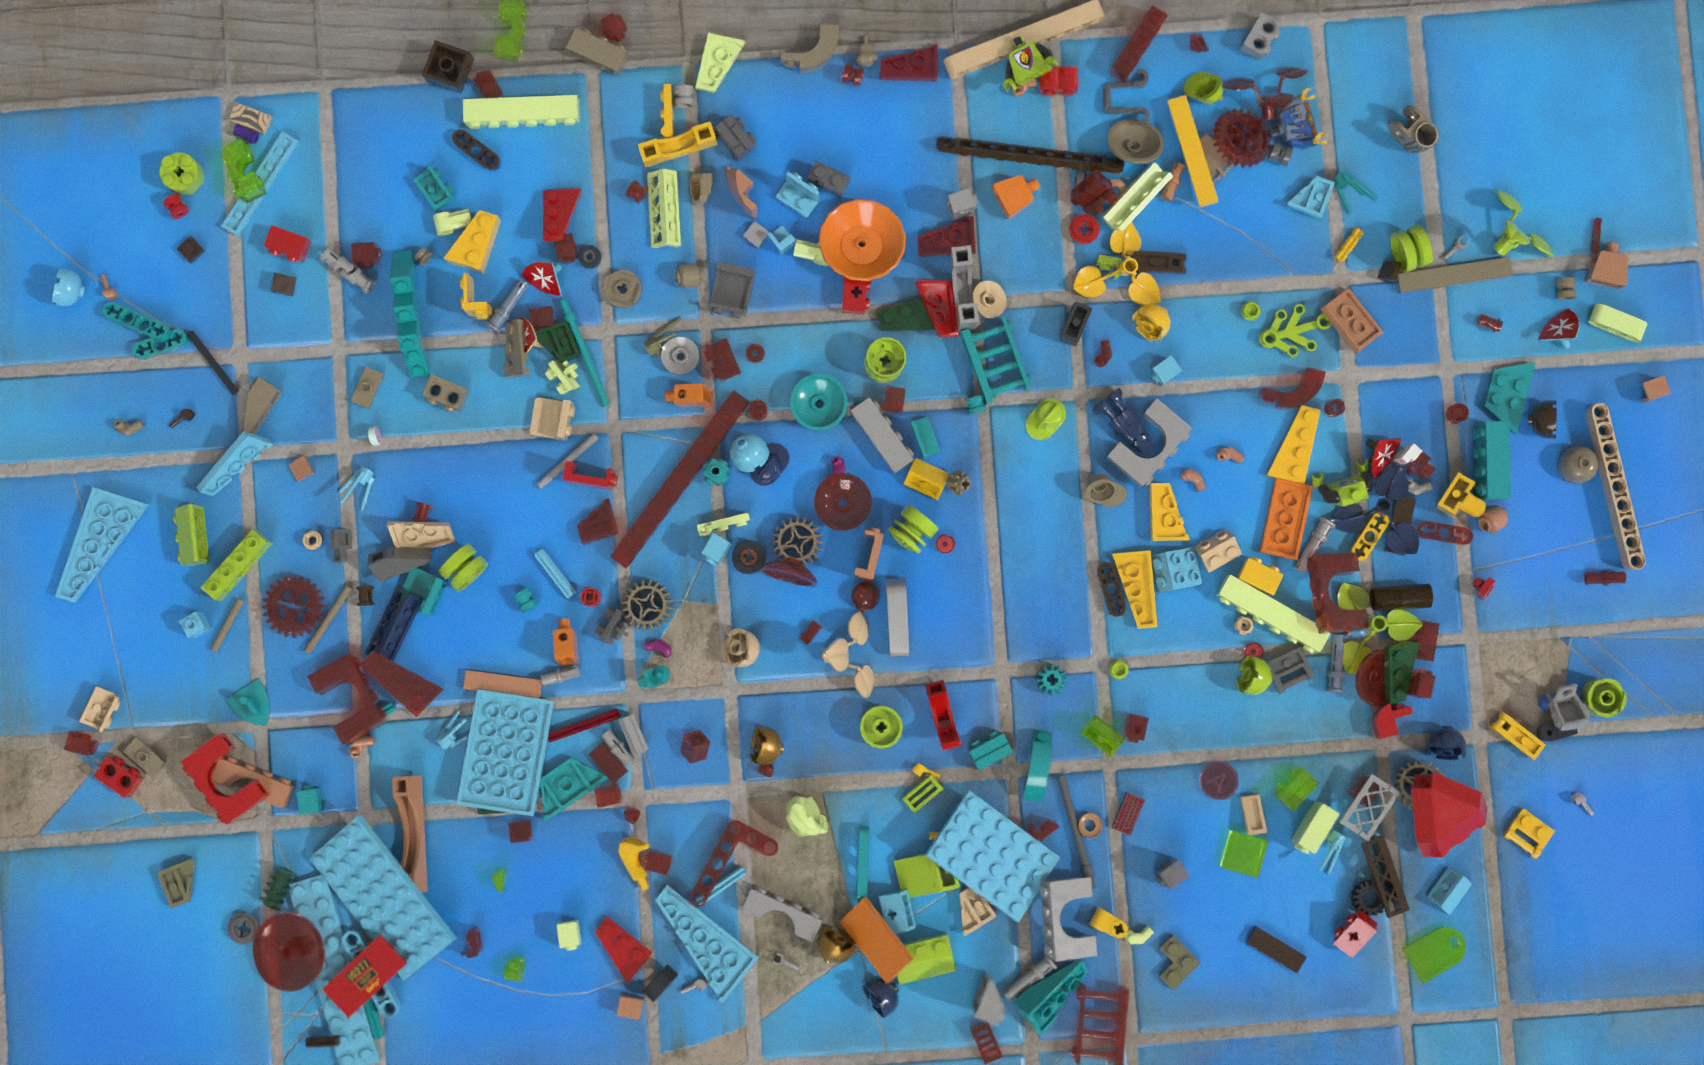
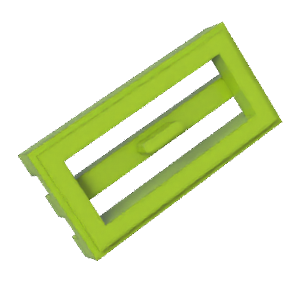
[902,773,944,814]

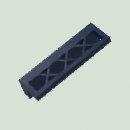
[364,585,424,667]

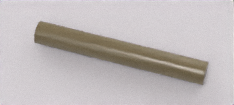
[210,598,244,652]

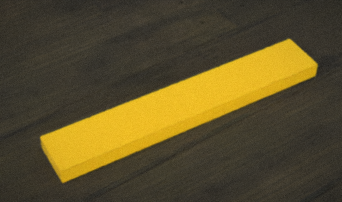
[1167,95,1218,208]

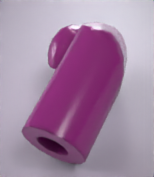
[826,456,845,485]
[644,639,672,658]

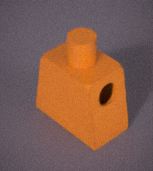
[992,175,1040,220]
[665,383,711,407]
[553,619,579,666]

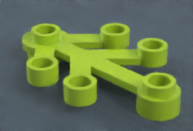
[1259,304,1331,358]

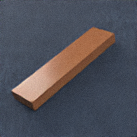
[463,670,542,699]

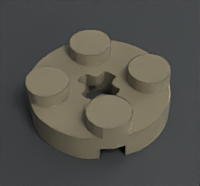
[603,270,642,308]

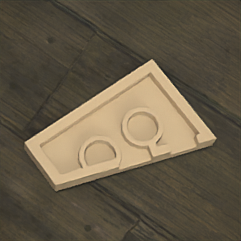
[387,521,455,548]

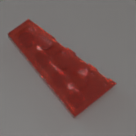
[359,650,444,717]

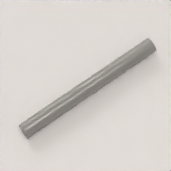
[536,433,599,489]

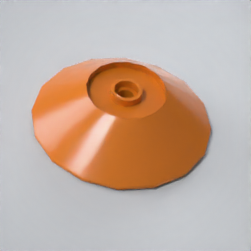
[819,199,906,281]

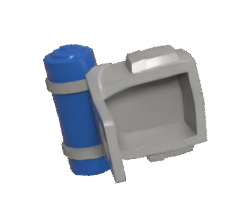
[1537,684,1590,731]

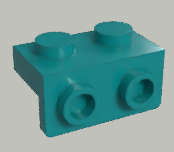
[413,165,454,212]

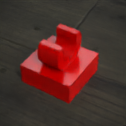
[1473,577,1495,601]

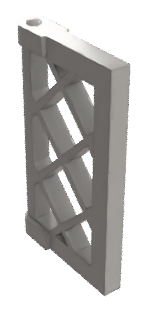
[1339,773,1401,841]

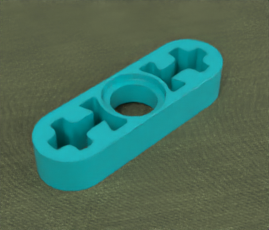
[132,329,189,360]

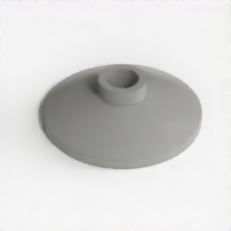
[661,337,699,375]

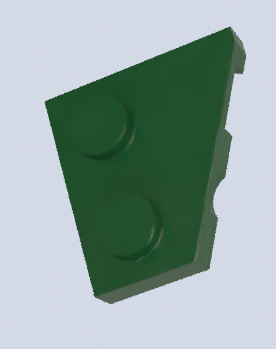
[535,321,580,363]

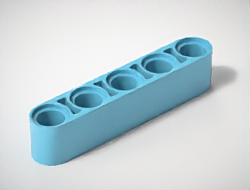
[342,929,401,1018]

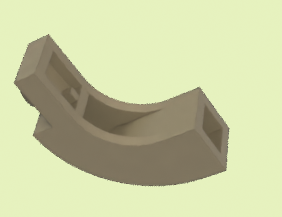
[781,24,839,73]

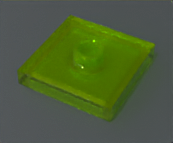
[1220,830,1269,878]

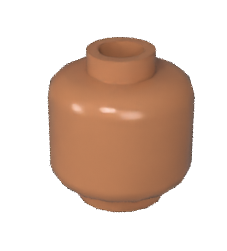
[1478,505,1508,533]

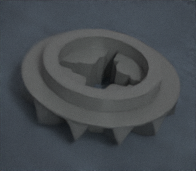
[228,913,259,944]

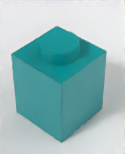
[296,785,323,815]

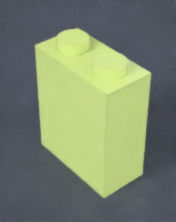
[1291,801,1339,854]

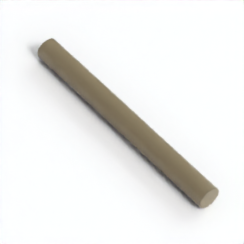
[304,585,352,654]

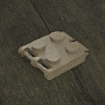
[1200,134,1239,184]

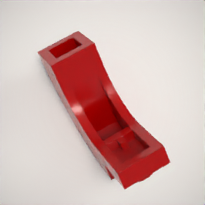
[925,680,961,751]

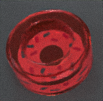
[936,534,955,554]
[1244,642,1264,659]

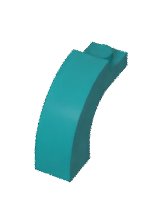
[1023,730,1052,802]

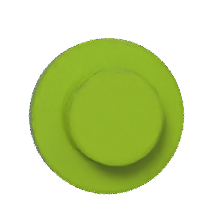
[1241,301,1261,321]
[1109,660,1129,680]

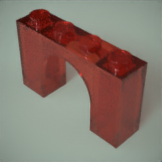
[1306,552,1369,634]
[307,653,388,745]

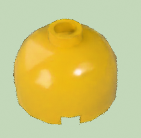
[1132,303,1171,342]

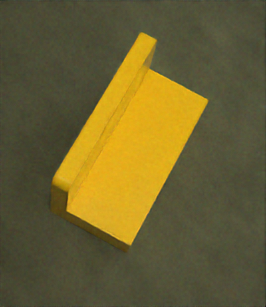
[904,458,950,500]

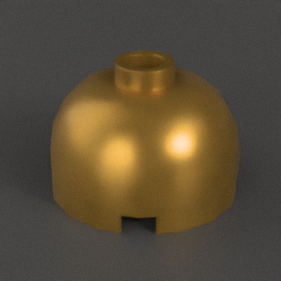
[750,725,784,765]
[818,926,857,964]

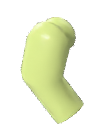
[1124,926,1154,944]

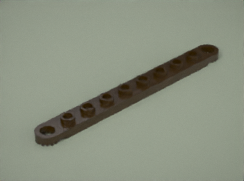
[936,136,1125,174]

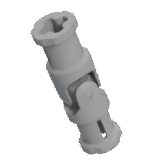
[320,247,376,294]

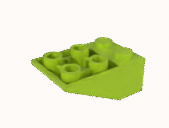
[894,853,960,898]

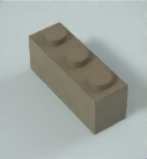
[566,27,629,76]

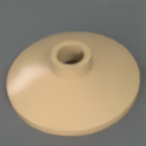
[972,281,1007,318]

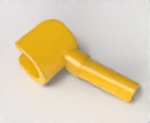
[912,763,940,778]

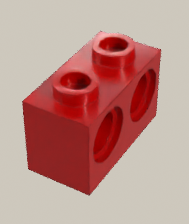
[93,755,144,798]

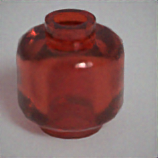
[600,13,628,43]

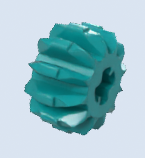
[1035,663,1068,696]

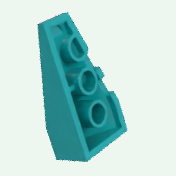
[1013,959,1088,1036]

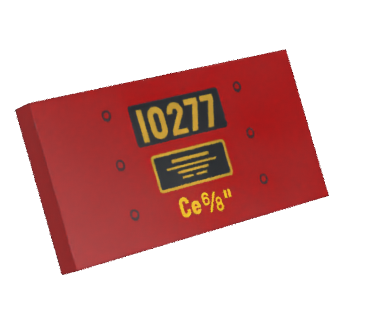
[322,934,407,1018]

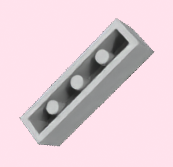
[850,397,914,475]

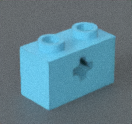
[702,533,732,566]
[879,889,916,934]

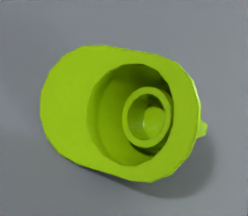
[1184,72,1223,104]
[1026,398,1066,440]

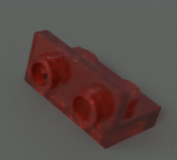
[703,338,741,383]

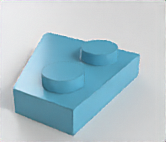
[1286,176,1335,219]

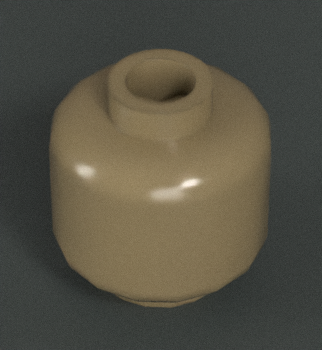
[674,263,704,289]

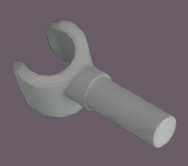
[1443,237,1469,260]
[1571,793,1594,816]
[772,953,799,970]
[680,977,708,994]

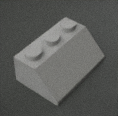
[971,972,1006,1026]

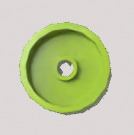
[1390,225,1433,273]
[438,544,489,592]
[860,706,903,749]

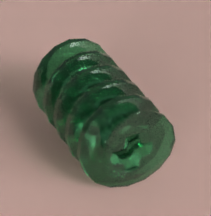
[259,867,298,911]

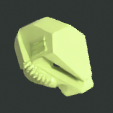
[786,796,828,836]

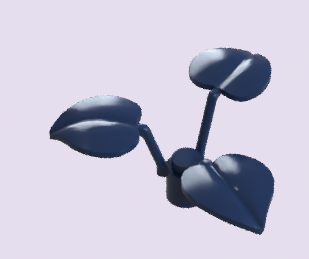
[1330,466,1419,554]

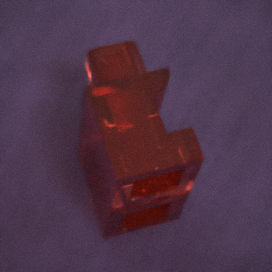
[1071,170,1117,215]

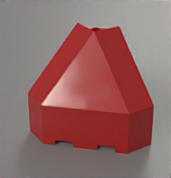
[1411,771,1487,858]

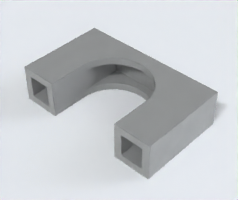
[949,245,979,331]
[1106,398,1192,488]
[1040,876,1097,961]

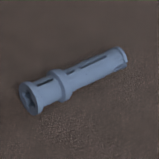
[485,279,529,334]
[1326,634,1345,693]

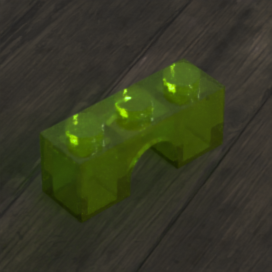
[494,0,528,62]
[221,139,267,203]

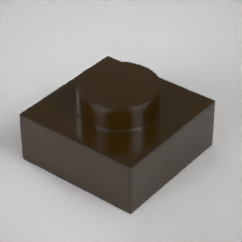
[177,236,205,264]

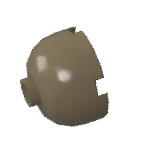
[1557,446,1598,484]

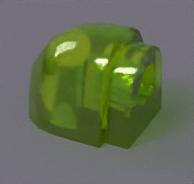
[502,957,526,982]

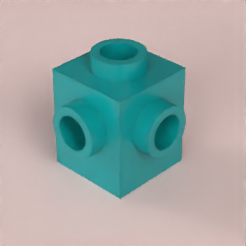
[702,458,731,486]

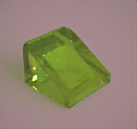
[491,868,507,893]

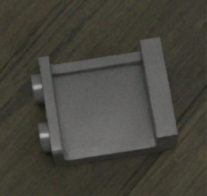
[708,261,756,319]

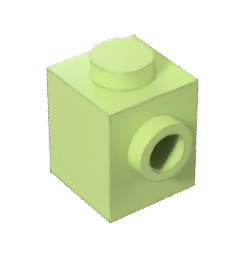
[557,920,582,951]

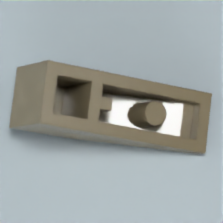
[243,377,282,434]

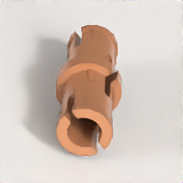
[1160,162,1185,202]

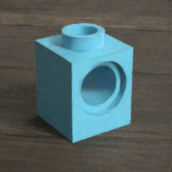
[1150,355,1183,386]
[179,611,212,638]

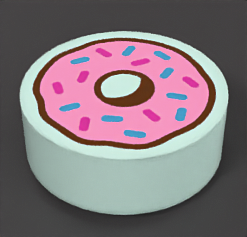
[368,426,382,446]

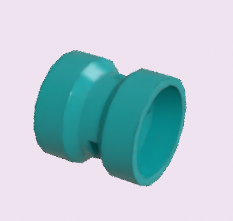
[513,587,539,613]

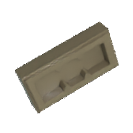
[350,367,384,409]
[123,737,166,777]

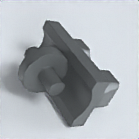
[595,608,629,645]

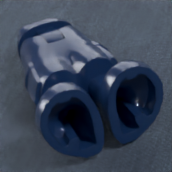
[1092,388,1152,453]

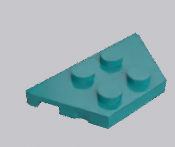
[1483,362,1535,434]
[540,757,609,822]

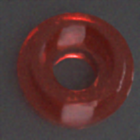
[746,344,765,363]

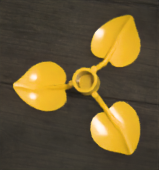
[1073,221,1161,305]

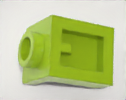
[1095,255,1122,280]

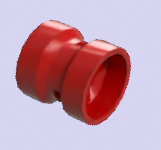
[162,193,190,220]
[580,587,602,607]

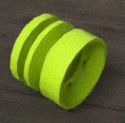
[864,337,906,383]
[887,504,939,554]

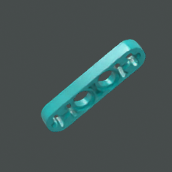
[102,302,171,342]
[857,826,869,902]

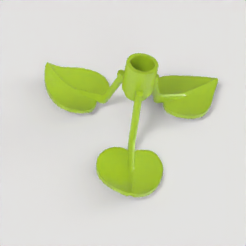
[1493,189,1554,258]
[1337,583,1423,674]

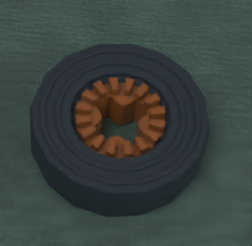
[732,540,766,574]

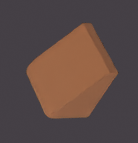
[289,455,315,482]

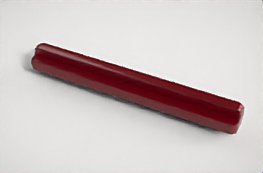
[548,708,621,742]

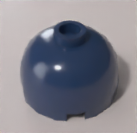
[1426,726,1466,760]
[862,978,899,1018]

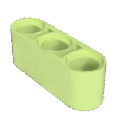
[1588,303,1647,343]

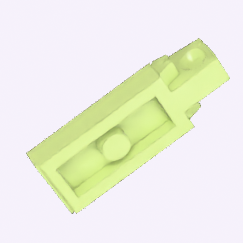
[697,512,750,536]

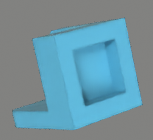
[767,226,796,255]

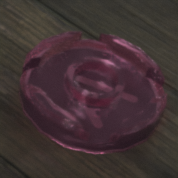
[1199,762,1239,800]

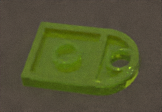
[1402,927,1466,984]

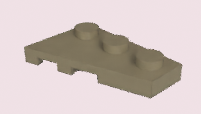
[503,319,530,378]

